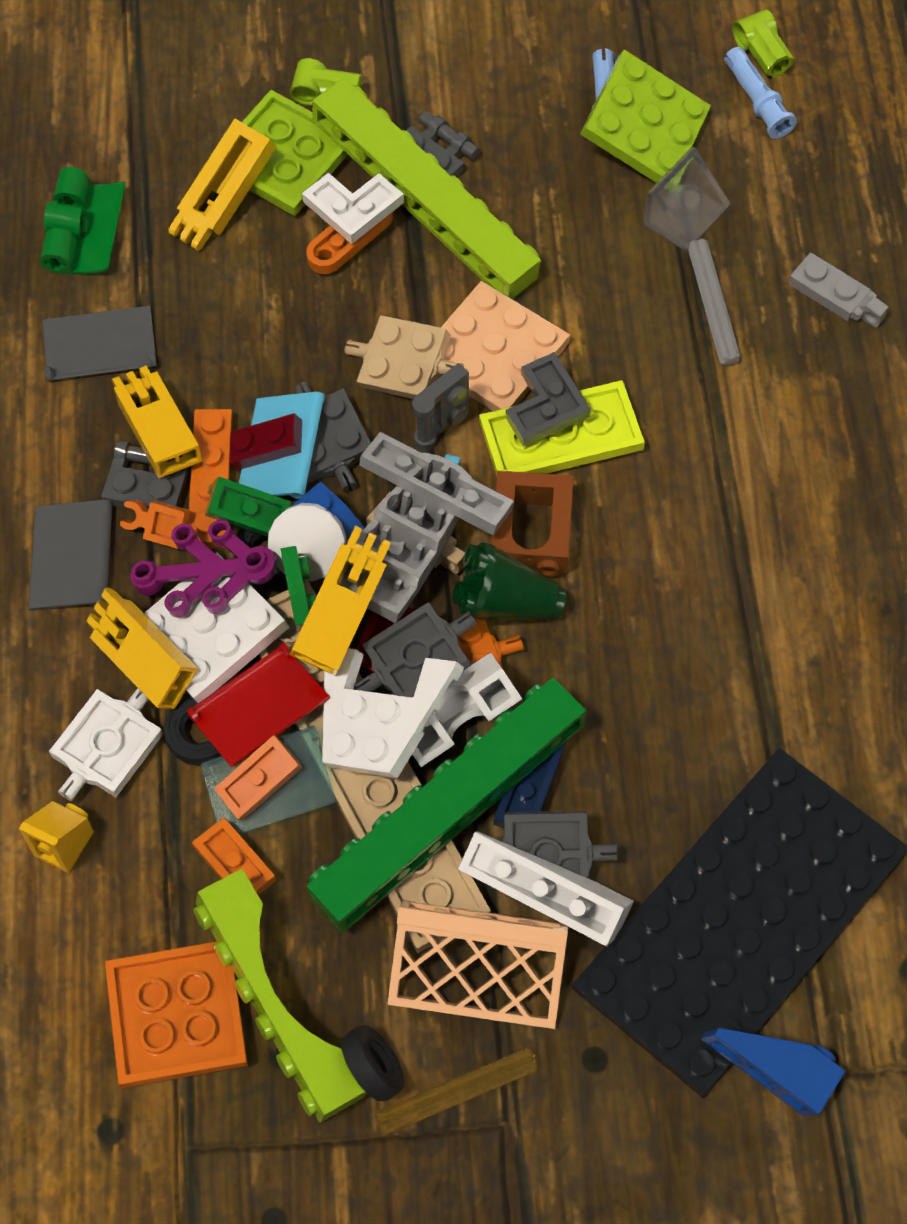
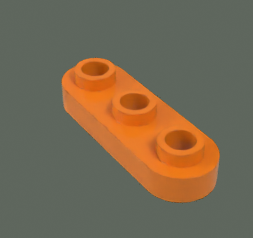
[306,212,393,274]

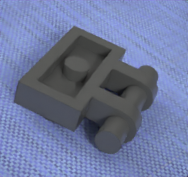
[406,111,480,178]

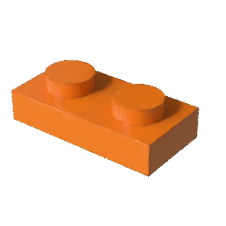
[214,735,303,821]
[192,817,276,895]

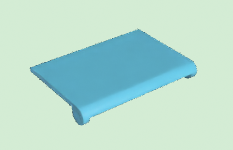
[239,392,325,499]

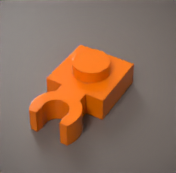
[120,500,191,549]

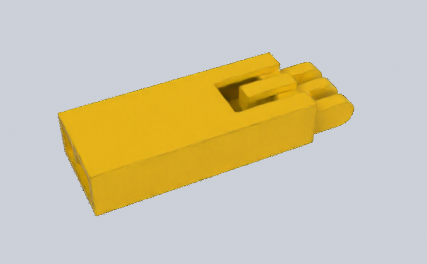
[169,119,277,251]
[112,366,202,479]
[289,525,391,676]
[86,588,198,709]

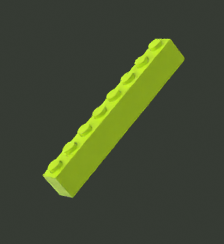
[312,77,541,299]

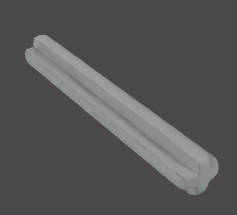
[688,238,740,366]

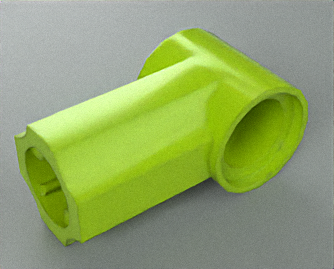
[732,9,794,78]
[290,58,362,106]

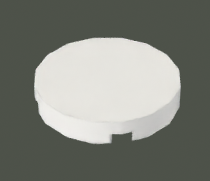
[268,503,346,581]

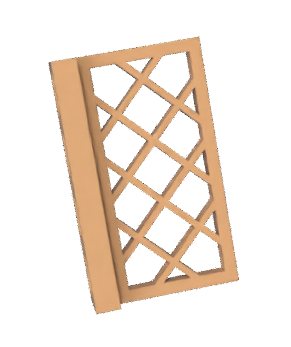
[387,900,568,1029]

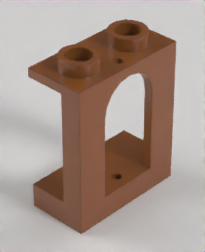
[491,471,574,577]

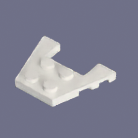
[322,648,464,778]

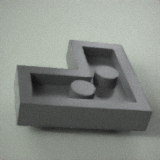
[506,352,590,447]

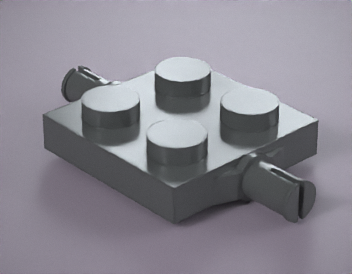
[294,382,371,493]
[354,602,477,698]
[501,811,617,897]

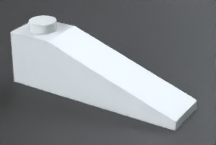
[458,831,634,946]

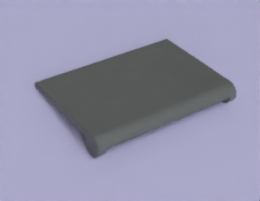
[42,305,157,381]
[29,499,113,610]

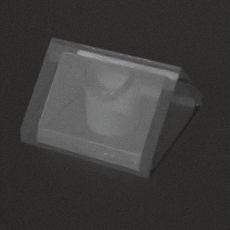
[644,147,731,250]

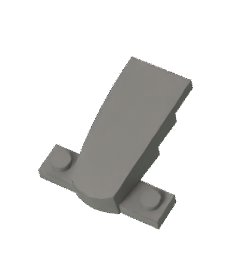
[340,432,514,623]

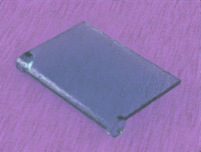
[201,725,336,835]

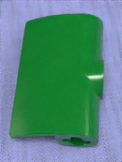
[39,167,126,275]

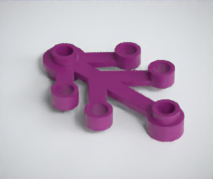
[130,520,276,618]

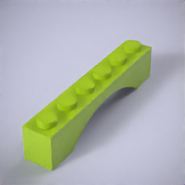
[193,868,367,1123]

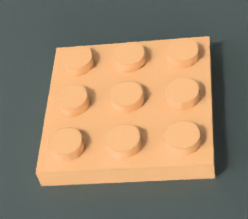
[439,281,570,411]

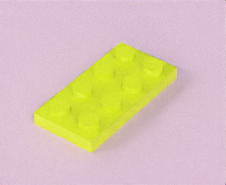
[479,380,645,476]

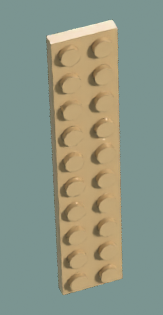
[258,581,491,953]

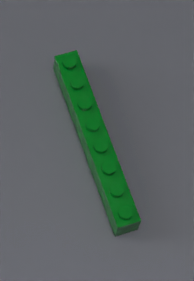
[306,677,586,934]

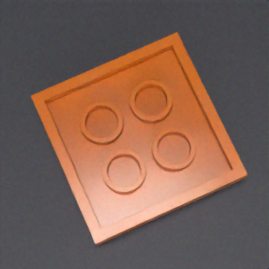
[105,942,248,1089]

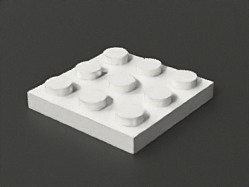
[144,552,290,703]

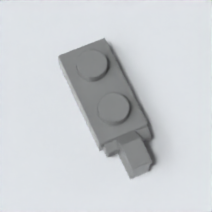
[788,252,888,328]

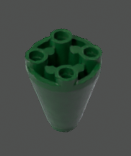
[452,543,566,620]

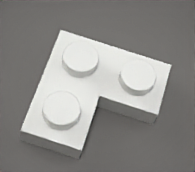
[302,173,404,244]

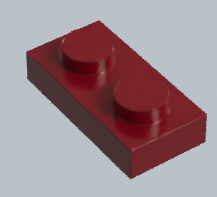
[229,413,302,471]

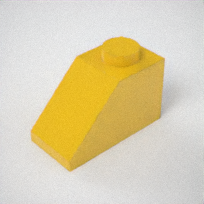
[19,801,94,873]

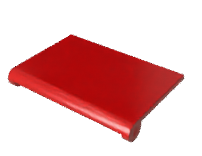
[186,642,330,768]

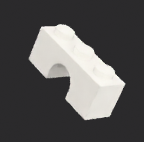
[412,653,522,767]

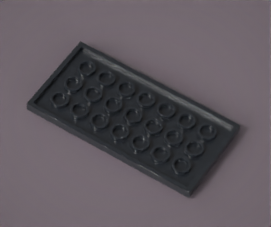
[572,748,907,1098]

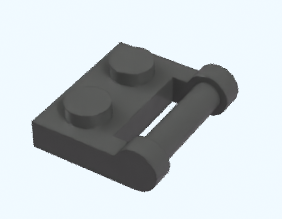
[412,363,469,451]
[101,440,191,510]

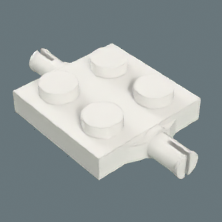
[49,688,163,801]

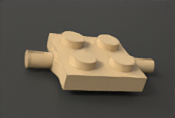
[345,315,464,399]

